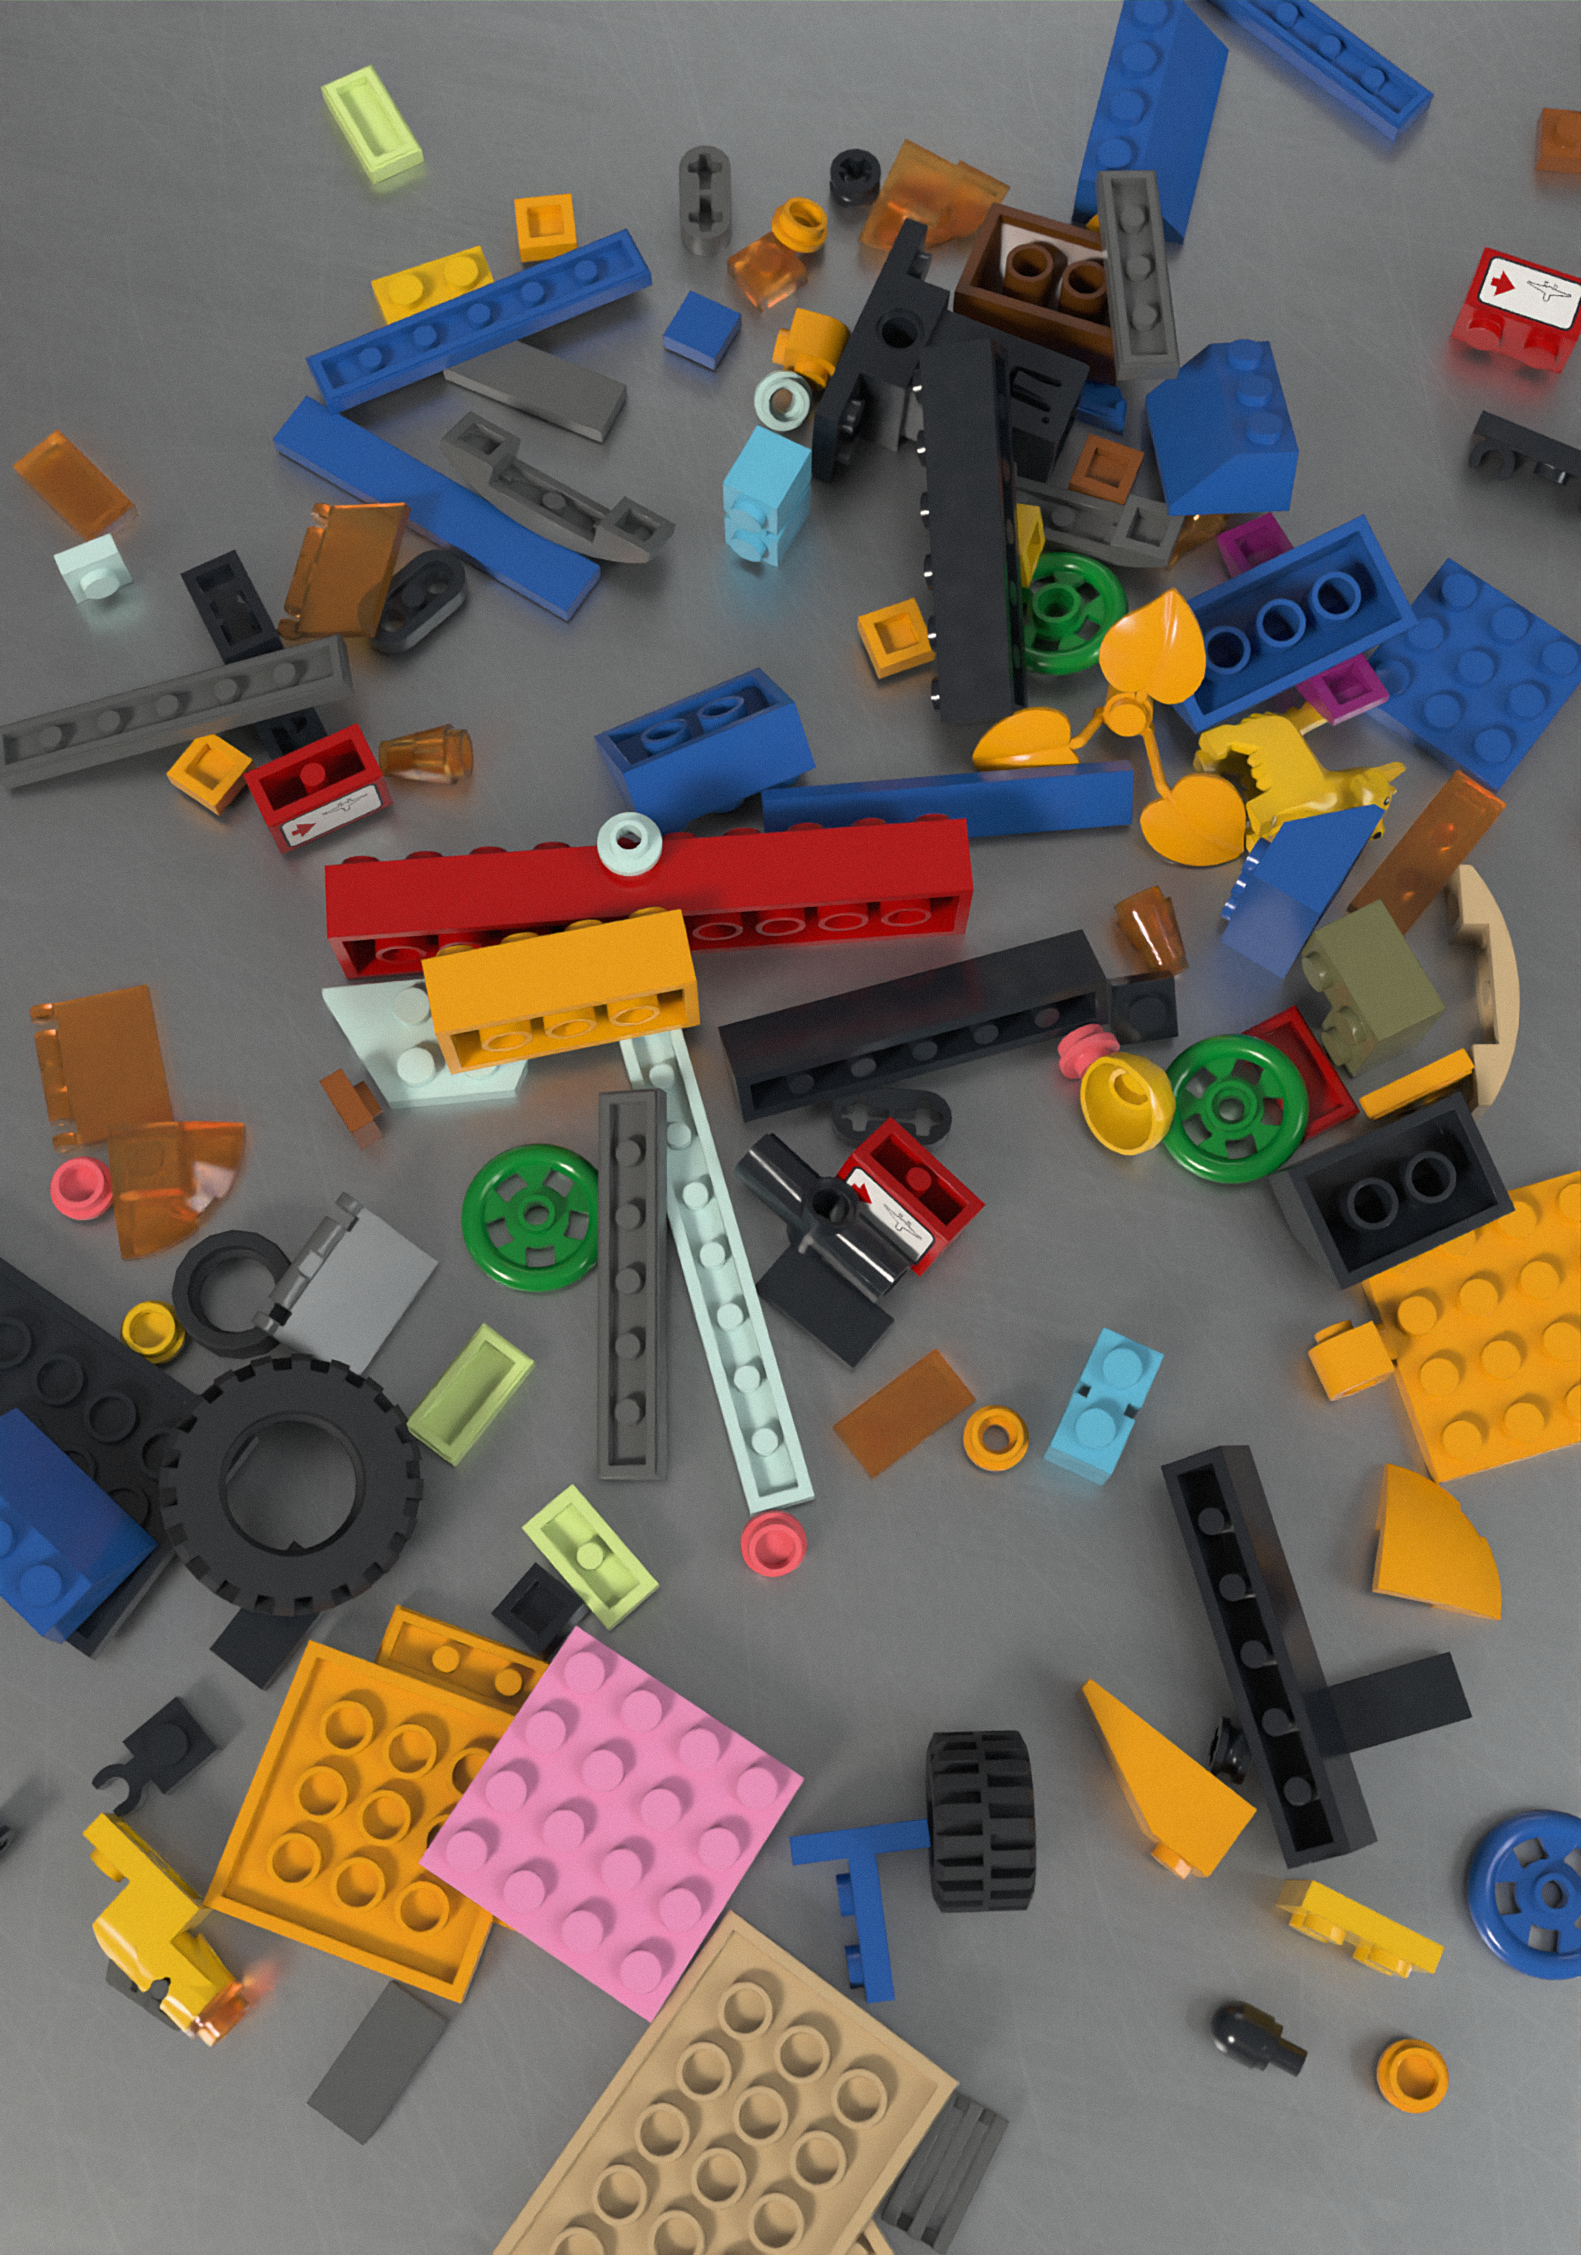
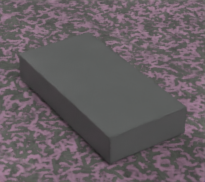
[307,1980,449,2145]

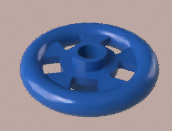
[1467,1809,1581,1980]

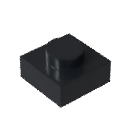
[1107,970,1179,1045]
[491,1562,589,1661]

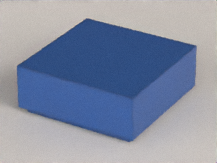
[663,290,742,370]

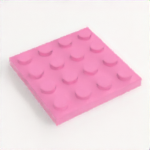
[419,1626,805,2023]

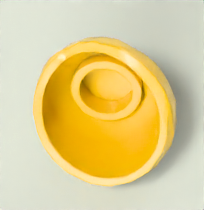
[1080,1052,1176,1155]

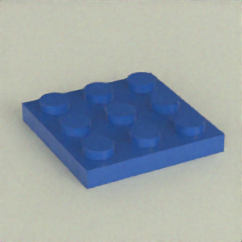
[1365,557,1581,799]

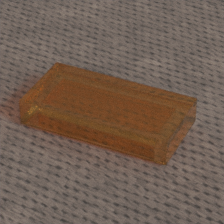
[13,429,139,543]
[832,1348,976,1481]

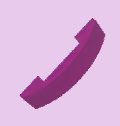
[1217,512,1389,726]

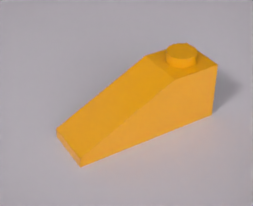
[1075,1678,1257,1880]

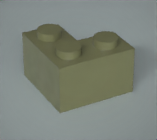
[1301,898,1446,1080]

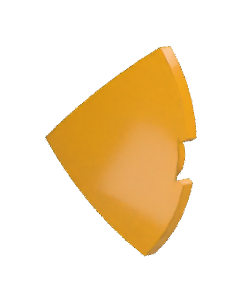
[1372,1463,1502,1621]

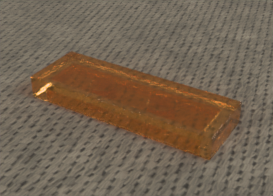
[1346,769,1507,936]

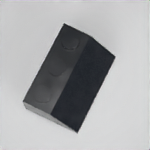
[1267,1092,1516,1291]

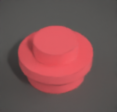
[1057,1024,1120,1080]
[50,1156,117,1220]
[740,1510,807,1577]

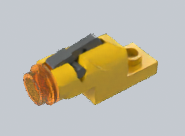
[82,1812,252,2048]

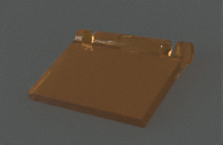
[277,503,411,641]
[29,984,176,1153]

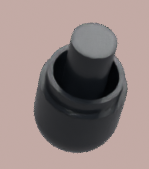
[1209,2000,1308,2077]

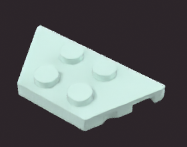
[322,978,529,1109]

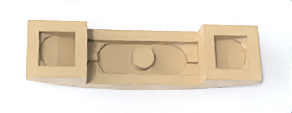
[1444,865,1520,1122]

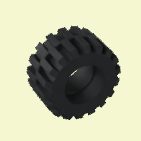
[926,1730,1036,1913]

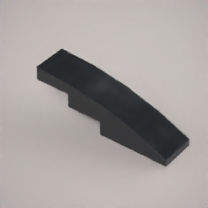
[180,549,328,761]

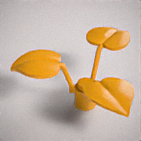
[972,587,1247,866]

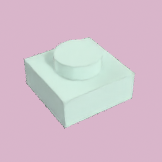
[53,533,133,604]

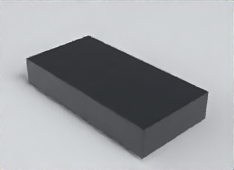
[755,1244,895,1372]
[209,1540,328,1691]
[1328,1651,1473,1753]

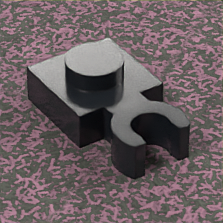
[92,1696,223,1818]

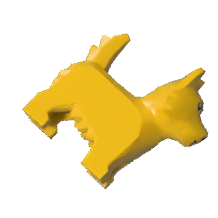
[1193,702,1406,853]

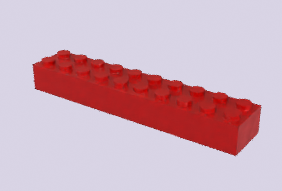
[325,814,974,980]

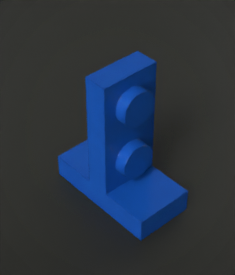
[789,1818,931,2004]

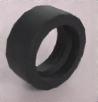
[171,1230,292,1360]

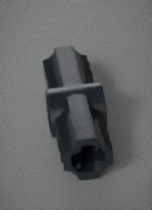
[732,1132,915,1304]

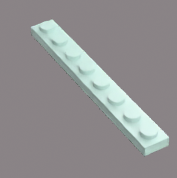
[619,1029,815,1517]

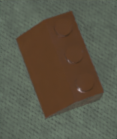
[952,202,1119,387]

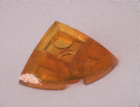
[857,138,1010,252]
[107,1121,246,1262]

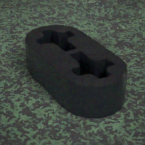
[831,1087,952,1153]

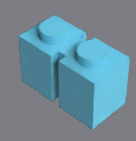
[723,425,812,568]
[1043,1327,1164,1486]

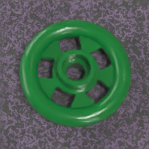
[1021,552,1129,676]
[1162,1034,1309,1184]
[461,1143,598,1292]

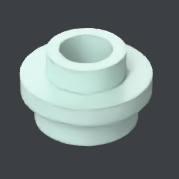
[754,370,813,431]
[597,812,662,876]

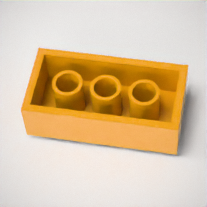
[421,907,701,1075]

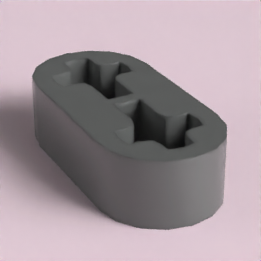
[679,145,732,257]

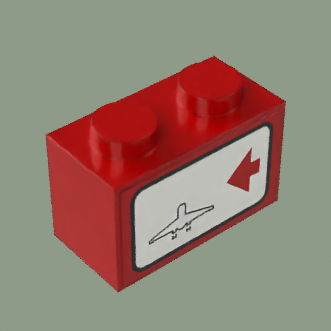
[1450,247,1581,374]
[243,723,394,855]
[835,1116,986,1277]

